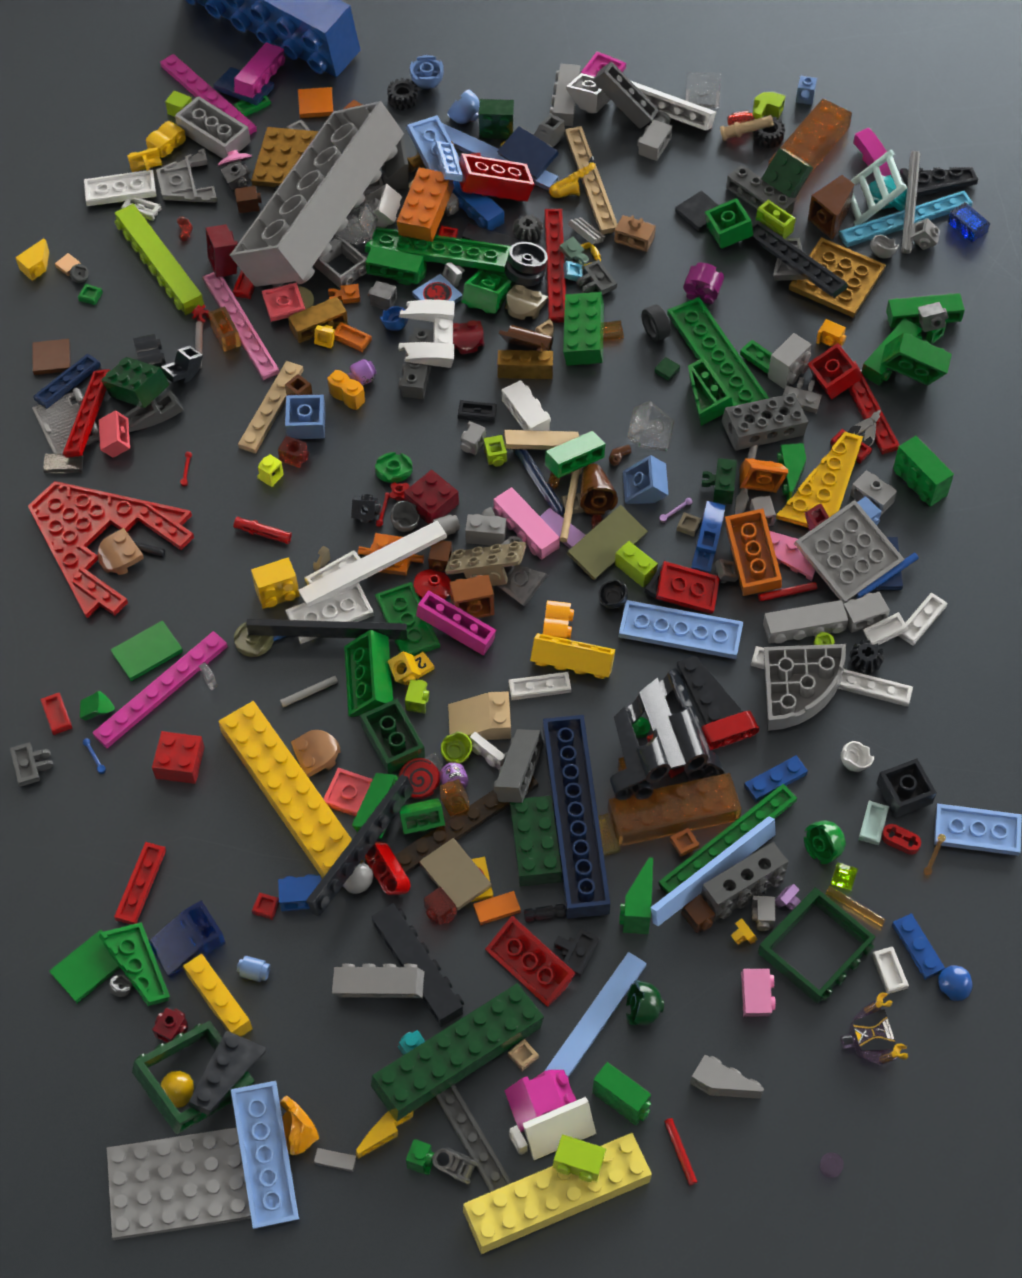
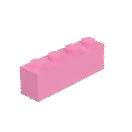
[493,487,560,560]

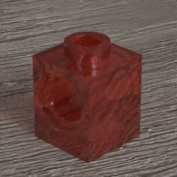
[278,436,309,468]

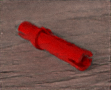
[233,516,292,544]

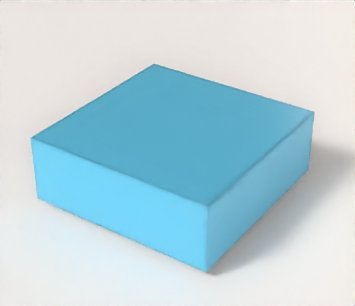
[563,261,583,281]

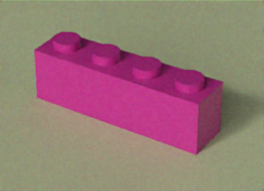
[234,42,285,98]
[416,590,496,656]

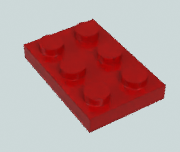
[656,561,720,614]

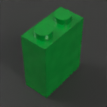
[592,1062,652,1125]

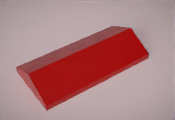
[485,916,575,1007]

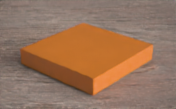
[298,87,333,118]

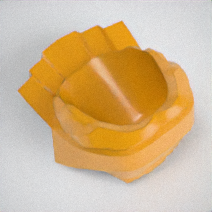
[280,1096,319,1155]

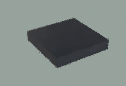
[675,190,719,232]

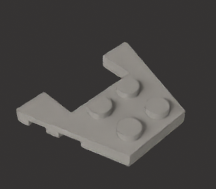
[156,148,217,202]

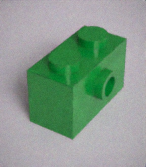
[399,798,445,834]

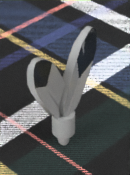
[848,409,881,447]

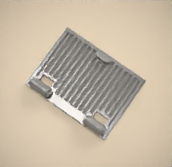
[32,388,100,457]

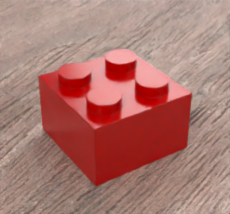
[807,343,862,399]
[152,731,205,784]

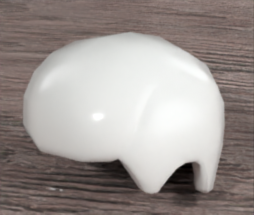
[841,741,874,772]

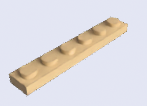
[238,361,304,454]

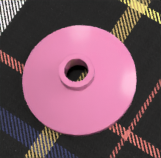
[218,150,252,166]

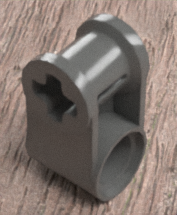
[433,1148,479,1184]

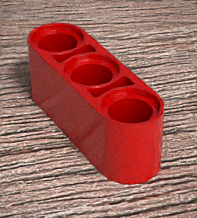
[701,711,760,750]
[364,842,411,895]

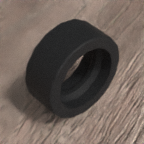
[641,304,671,341]

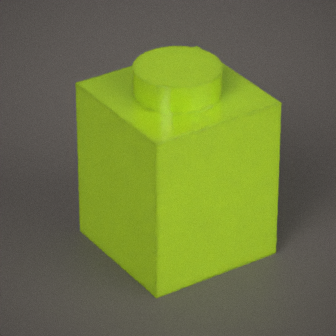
[165,91,192,117]

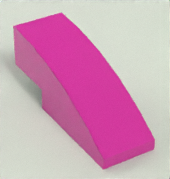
[853,127,892,177]

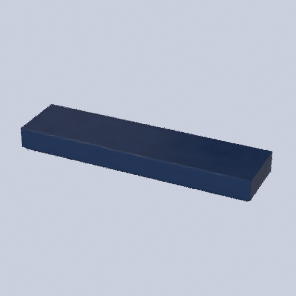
[33,353,101,409]

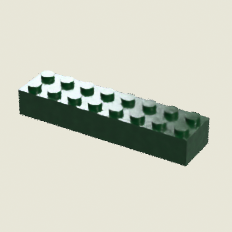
[371,983,544,1122]

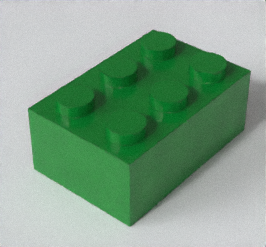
[880,332,952,386]
[893,436,954,507]

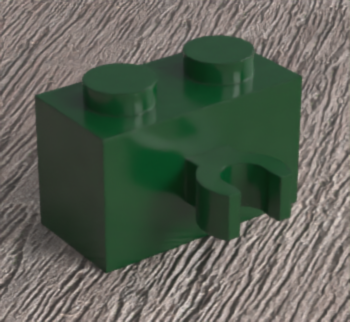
[701,458,737,504]

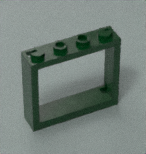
[758,887,876,1004]
[132,1020,255,1135]

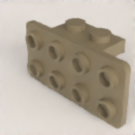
[445,541,527,586]

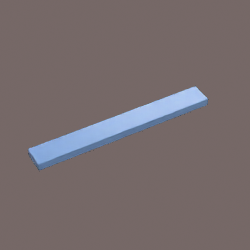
[442,123,558,191]
[651,816,776,926]
[545,952,647,1078]

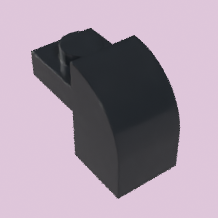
[161,345,203,384]

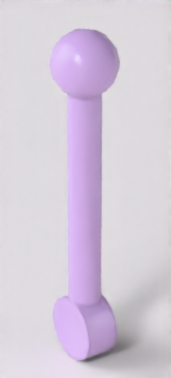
[659,498,692,523]

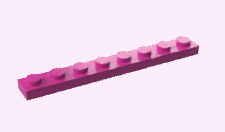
[160,54,257,135]
[92,631,228,749]

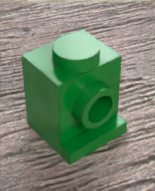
[406,1139,434,1175]

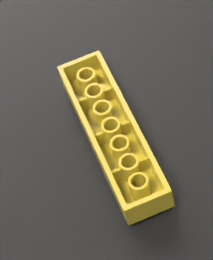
[463,1133,652,1254]

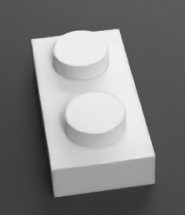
[470,732,505,769]

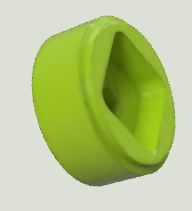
[814,632,835,645]

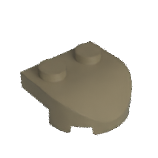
[505,285,548,320]

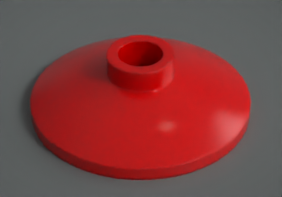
[413,569,451,600]

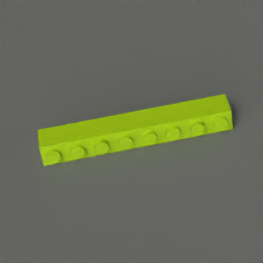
[115,204,204,315]

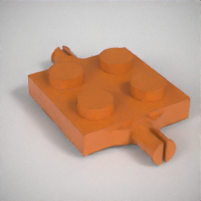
[358,533,424,576]

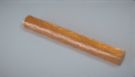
[826,886,886,927]

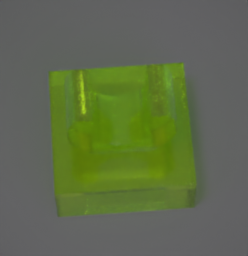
[831,862,858,890]

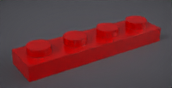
[114,842,166,925]

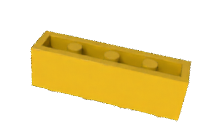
[530,633,616,679]
[183,953,252,1037]

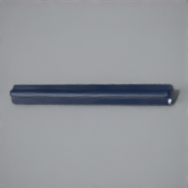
[513,449,565,515]

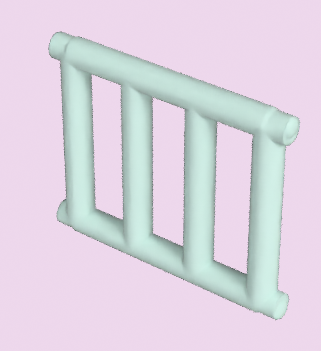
[851,150,907,226]

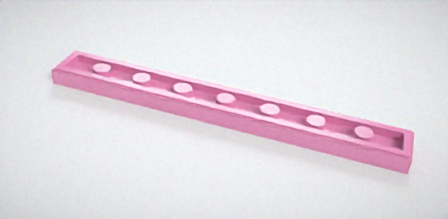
[203,272,280,381]

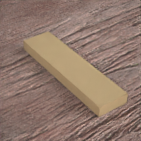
[504,430,579,450]

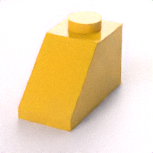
[15,238,49,281]

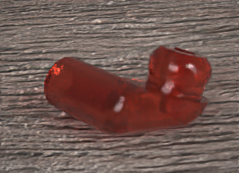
[177,216,193,241]

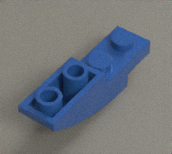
[691,501,726,574]

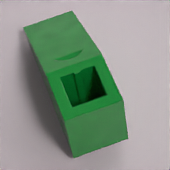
[777,443,807,501]

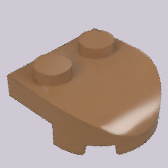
[98,528,144,575]
[291,730,340,778]

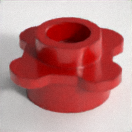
[390,483,409,501]

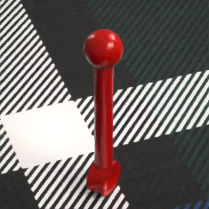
[180,451,192,486]
[376,492,390,527]

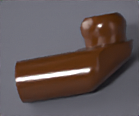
[609,444,632,466]

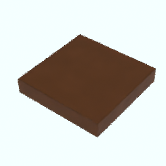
[32,339,71,375]

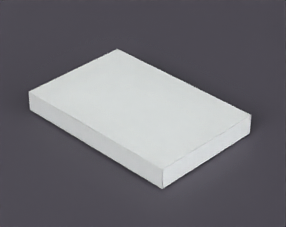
[523,1097,596,1160]

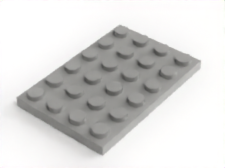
[107,1128,251,1240]

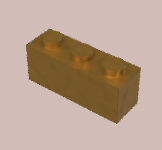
[288,297,348,343]
[497,350,553,379]

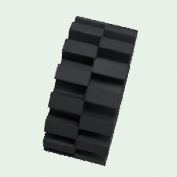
[387,78,418,110]
[753,116,785,148]

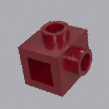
[152,1007,188,1043]

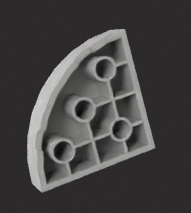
[764,644,846,731]

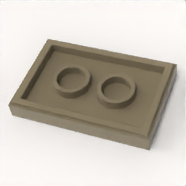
[419,838,492,911]

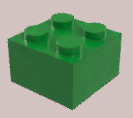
[705,198,754,249]

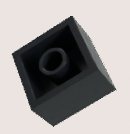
[876,758,937,818]

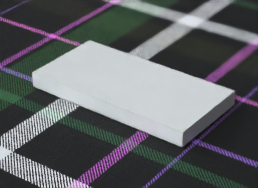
[84,170,156,206]
[286,582,374,644]

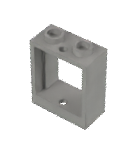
[314,235,367,289]

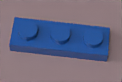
[744,755,808,802]
[892,913,945,980]

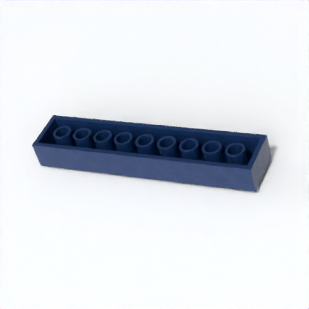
[543,715,611,919]

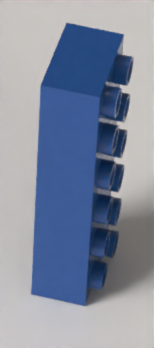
[185,0,361,78]

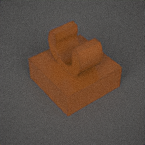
[670,827,699,857]

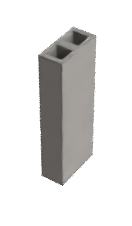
[314,1148,357,1172]

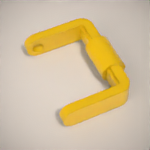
[580,242,601,269]

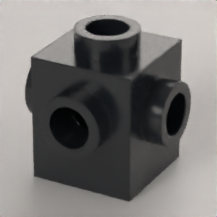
[351,494,381,523]

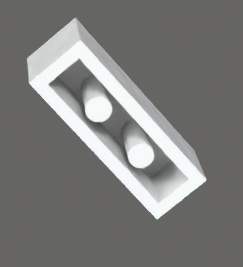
[502,380,551,431]

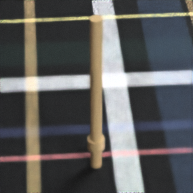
[560,467,583,542]

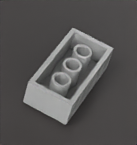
[175,96,251,159]

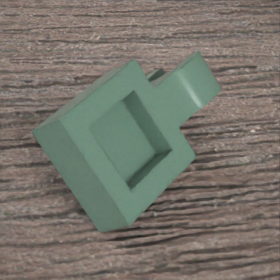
[559,236,589,267]

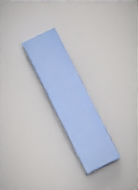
[435,141,463,182]

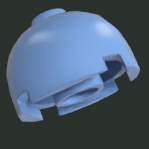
[410,55,444,89]
[447,89,480,124]

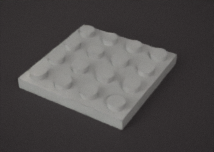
[794,500,904,604]

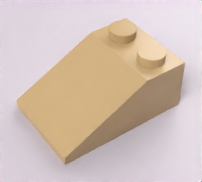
[448,691,511,740]

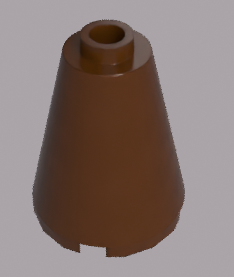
[580,464,618,516]

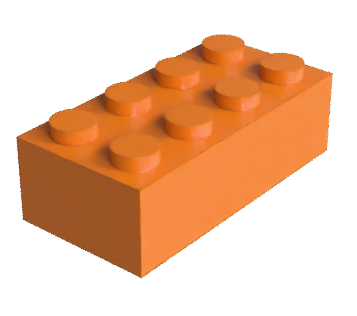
[396,167,454,242]
[725,508,782,596]

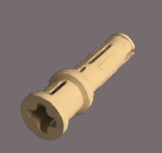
[720,115,774,141]

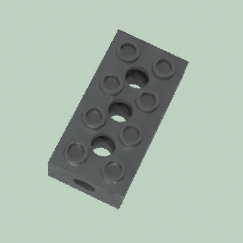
[722,393,808,451]
[701,842,789,921]

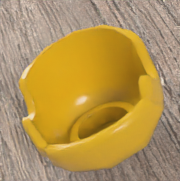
[160,1071,194,1108]

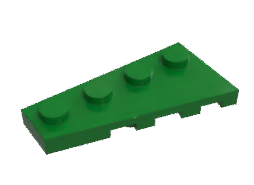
[99,922,170,1006]

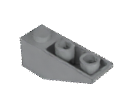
[690,1055,764,1099]

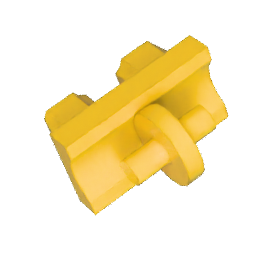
[127,147,162,172]

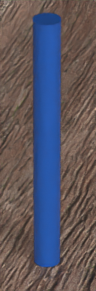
[855,553,919,599]

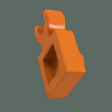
[328,284,360,304]

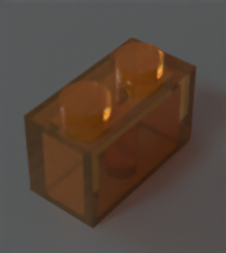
[208,306,241,352]

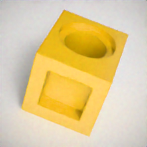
[387,651,422,685]

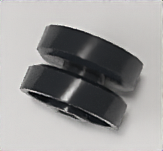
[505,242,548,286]

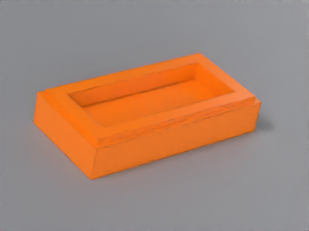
[334,322,372,352]
[473,891,521,925]

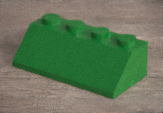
[344,629,393,717]

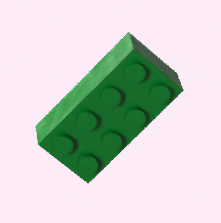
[563,292,604,366]

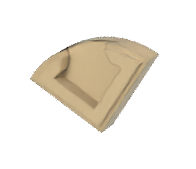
[536,319,554,337]

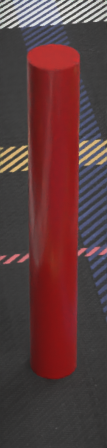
[758,582,817,602]
[664,1118,697,1186]

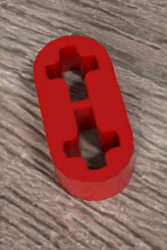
[882,824,922,855]

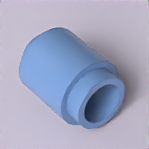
[237,956,271,982]

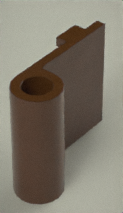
[499,325,554,353]

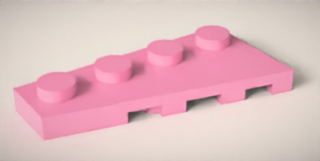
[769,531,815,581]

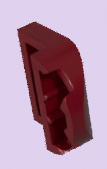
[453,320,484,354]

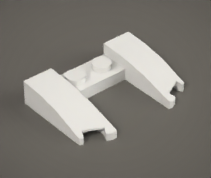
[398,300,454,368]

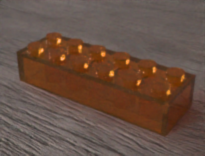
[768,98,852,174]
[608,773,742,847]

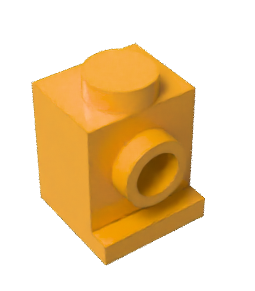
[816,319,847,346]

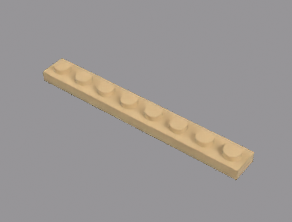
[565,126,618,234]

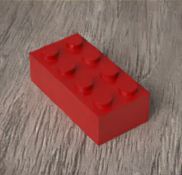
[459,153,534,202]

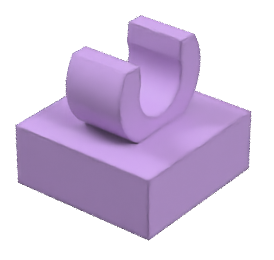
[775,884,801,911]

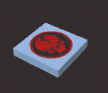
[412,274,463,304]

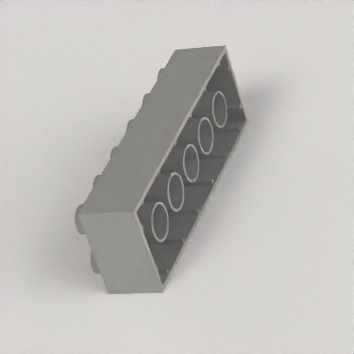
[230,101,404,287]

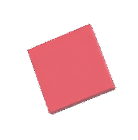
[262,283,306,322]
[324,768,373,817]

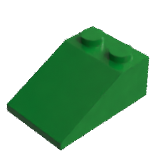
[461,269,514,314]
[619,857,653,934]

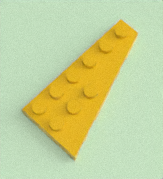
[776,432,863,528]

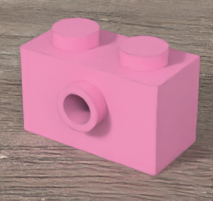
[741,969,776,1017]

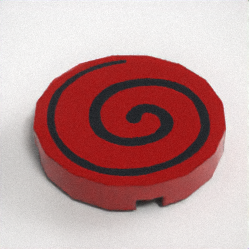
[399,758,440,799]

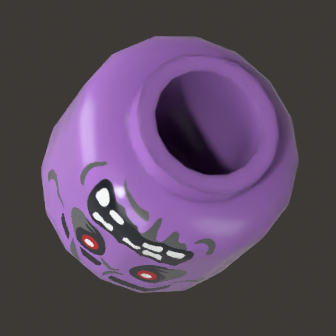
[348,359,377,386]
[439,763,469,794]

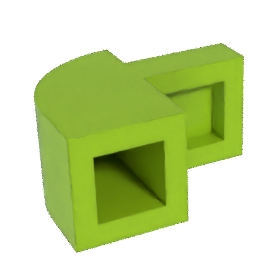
[752,92,786,120]

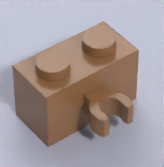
[614,215,656,252]

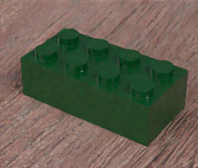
[510,795,562,887]

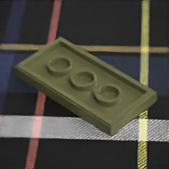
[567,505,648,581]

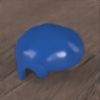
[380,306,408,331]
[938,965,972,1001]

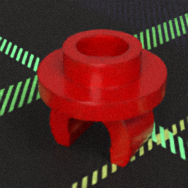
[192,305,212,324]

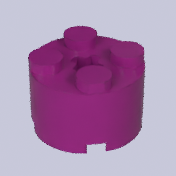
[683,263,724,304]

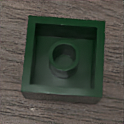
[479,99,514,139]
[761,148,814,198]

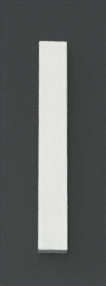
[298,521,447,607]
[751,646,913,707]

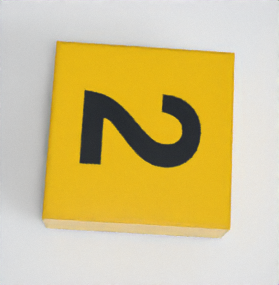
[414,652,434,679]

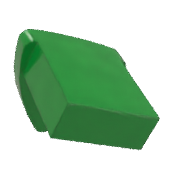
[80,691,115,721]

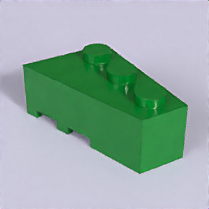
[688,357,733,426]

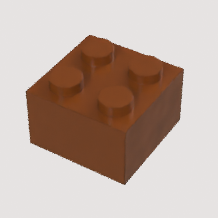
[450,575,494,618]

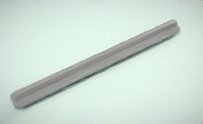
[901,151,920,254]

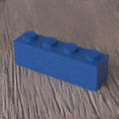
[453,180,504,231]

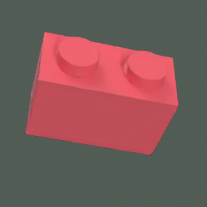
[99,410,130,458]

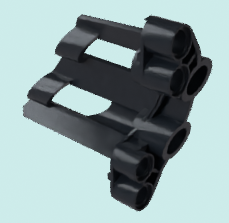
[610,669,724,800]

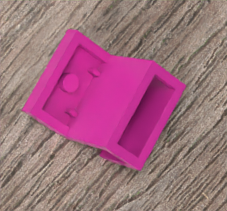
[504,1070,577,1132]

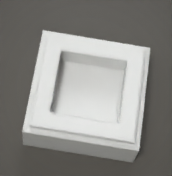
[509,1125,528,1155]

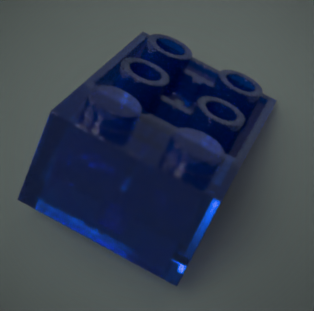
[149,900,226,977]

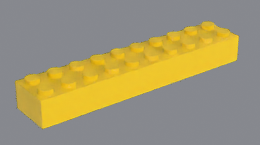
[218,701,364,878]

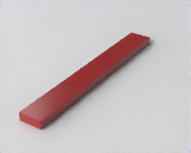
[545,209,566,323]

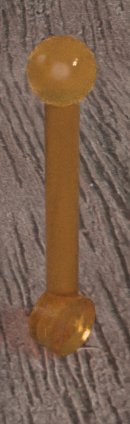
[924,834,946,875]

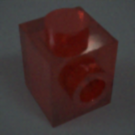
[423,887,457,926]

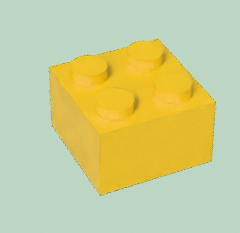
[251,557,300,609]

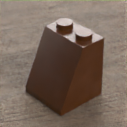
[808,175,854,239]

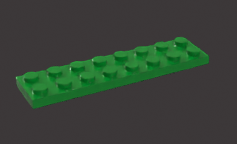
[365,226,511,272]
[667,297,769,406]

